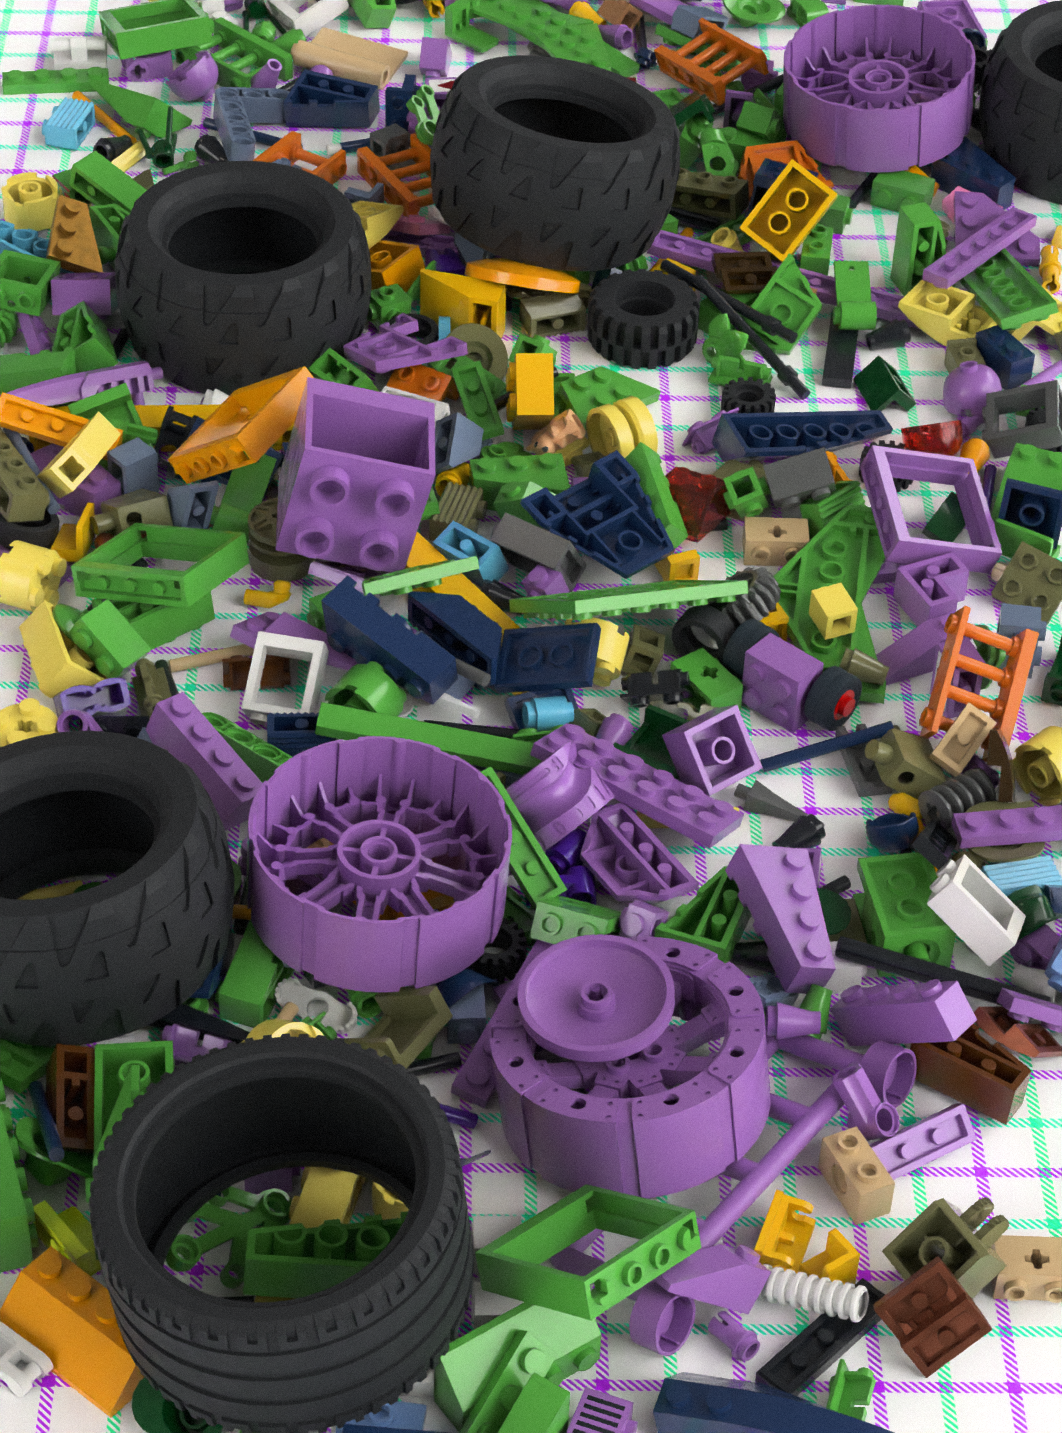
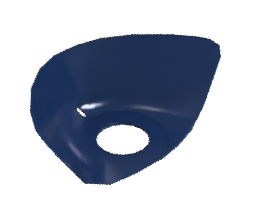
[434,969,502,1008]

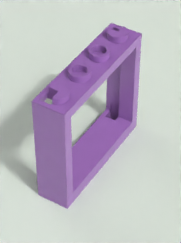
[860,445,1002,574]

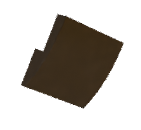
[711,251,777,294]
[987,728,1016,802]

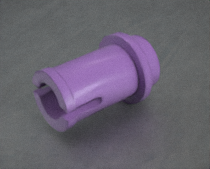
[708,1311,760,1361]

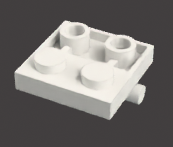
[52,36,107,70]

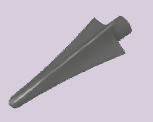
[734,780,825,827]

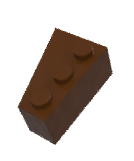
[910,1023,1032,1125]

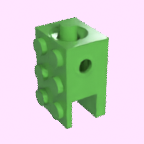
[852,852,956,977]

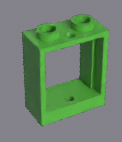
[0,250,61,316]

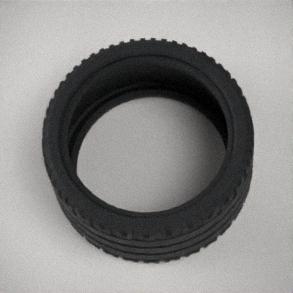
[89,1034,474,1433]

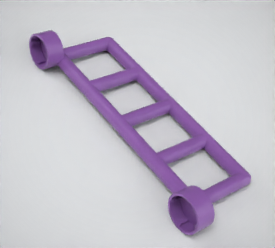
[550,1035,917,1356]

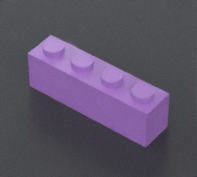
[145,692,263,831]
[830,979,977,1046]

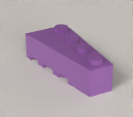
[725,844,836,994]

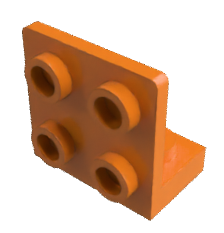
[386,364,459,402]

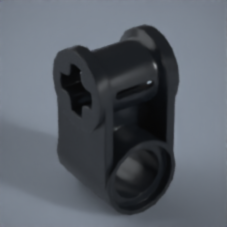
[154,406,199,468]

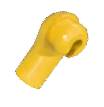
[244,580,292,608]
[888,792,923,820]

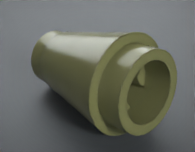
[839,648,889,686]

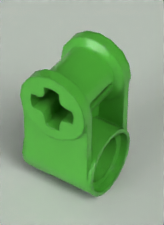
[786,0,829,28]

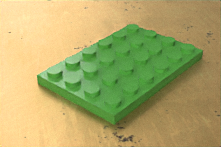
[509,580,748,620]

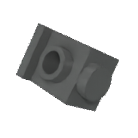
[370,123,410,167]

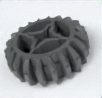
[704,566,781,639]

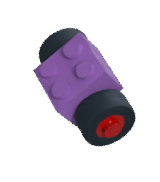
[723,619,862,733]

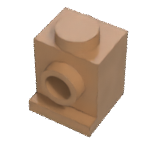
[597,0,644,30]

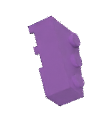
[31,443,121,517]

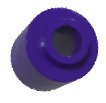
[545,829,587,875]

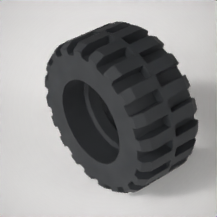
[587,269,700,369]

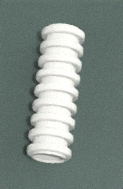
[757,1264,869,1323]

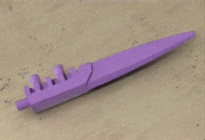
[0,360,163,406]

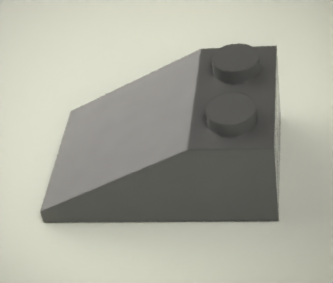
[763,447,836,510]

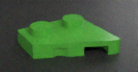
[0,1038,54,1094]

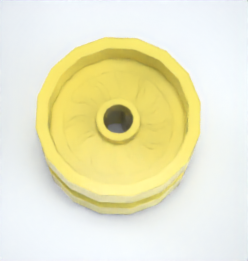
[586,396,658,458]

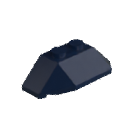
[408,591,502,690]

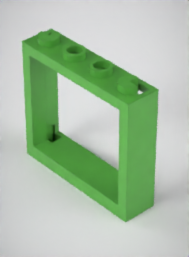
[98,0,215,60]
[71,523,249,608]
[475,1184,701,1321]

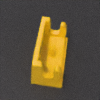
[754,1189,816,1274]

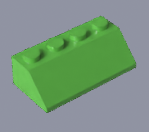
[434,1302,602,1432]

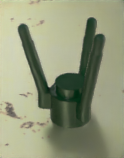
[242,0,286,35]
[137,106,178,168]

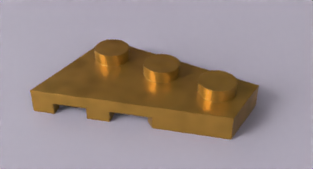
[46,194,103,273]

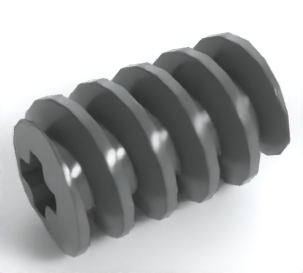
[918,768,997,829]

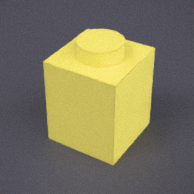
[809,583,858,640]

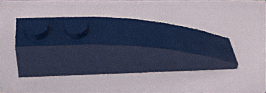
[711,410,893,462]
[653,1372,895,1433]

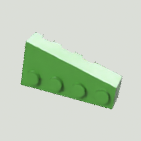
[243,1211,408,1298]

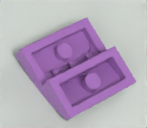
[629,0,688,25]

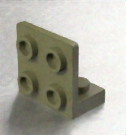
[991,541,1062,625]

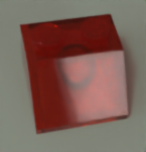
[665,466,731,543]

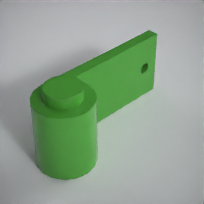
[833,261,877,330]
[209,451,277,543]

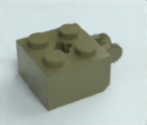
[882,1197,1010,1299]

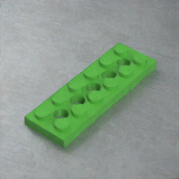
[959,248,1058,330]

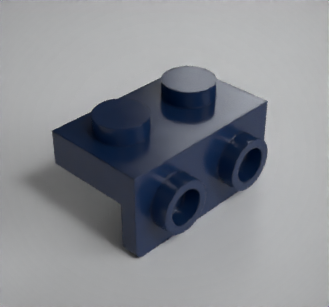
[385,74,421,131]

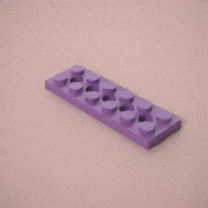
[530,723,744,849]

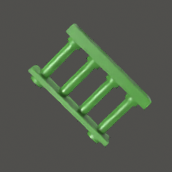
[175,17,293,88]

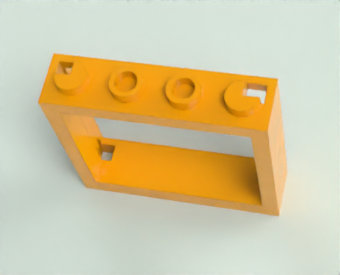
[167,366,314,484]

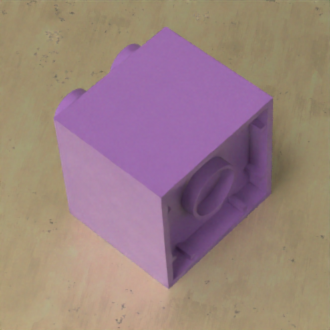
[275,377,436,572]

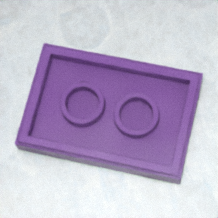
[917,0,987,38]

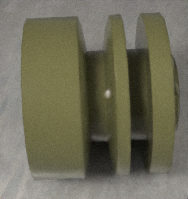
[248,498,316,582]

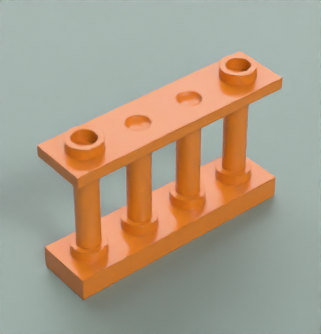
[654,18,769,106]
[253,131,347,185]
[357,133,434,217]
[919,606,1039,762]

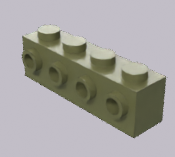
[672,168,749,220]
[0,428,50,522]

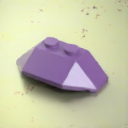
[580,802,699,905]

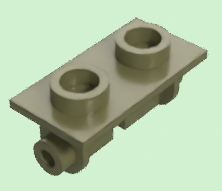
[132,658,172,720]

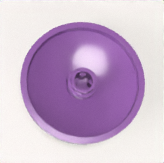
[518,934,675,1062]

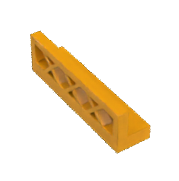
[0,392,123,461]

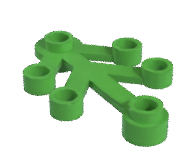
[406,84,449,146]
[166,1186,292,1289]

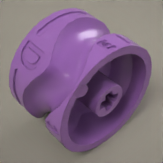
[506,739,615,851]

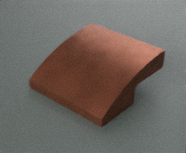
[974,1006,1062,1058]
[873,1256,992,1378]

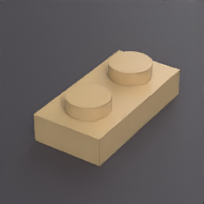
[929,702,997,777]

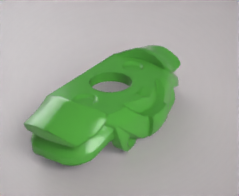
[699,128,739,177]

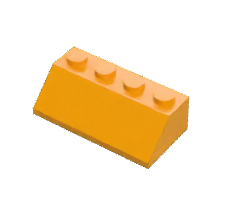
[0,1246,144,1418]

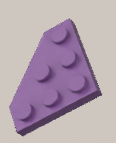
[954,191,1040,267]

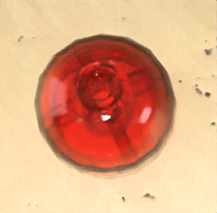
[901,420,963,456]

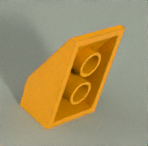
[369,240,425,292]

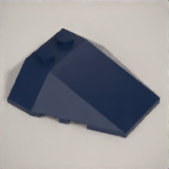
[520,450,675,579]

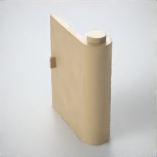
[290,27,408,90]

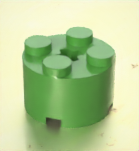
[325,661,407,717]

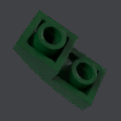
[921,492,966,542]

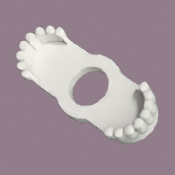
[275,977,358,1034]

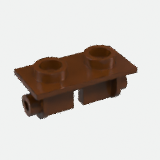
[222,654,291,691]

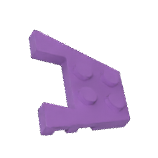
[343,313,468,374]

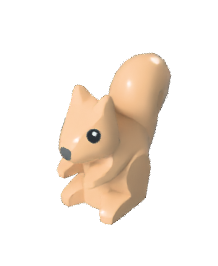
[526,408,586,455]

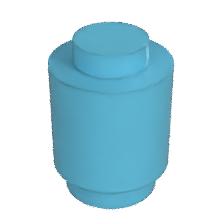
[522,696,574,732]

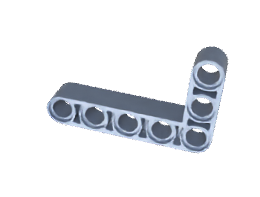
[213,87,289,161]

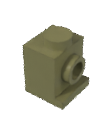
[944,338,986,374]
[621,624,665,676]

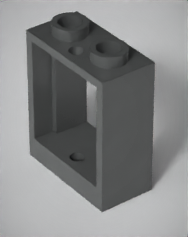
[982,380,1062,459]
[490,512,587,592]

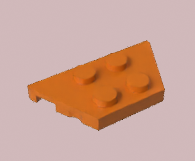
[738,140,834,202]

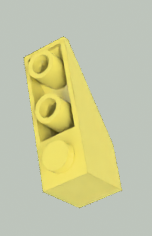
[37,412,121,499]

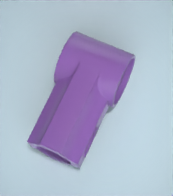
[831,1063,900,1141]

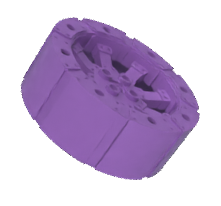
[783,5,975,173]
[246,736,512,992]
[490,936,771,1198]

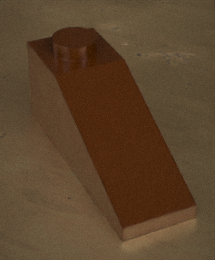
[46,1044,95,1154]

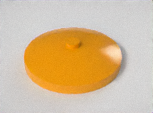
[465,258,581,293]

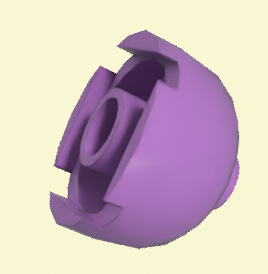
[165,49,219,101]
[943,361,1003,415]

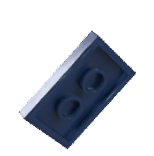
[494,623,601,693]

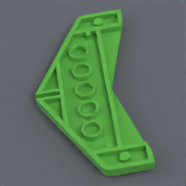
[455,0,612,71]
[773,505,903,704]

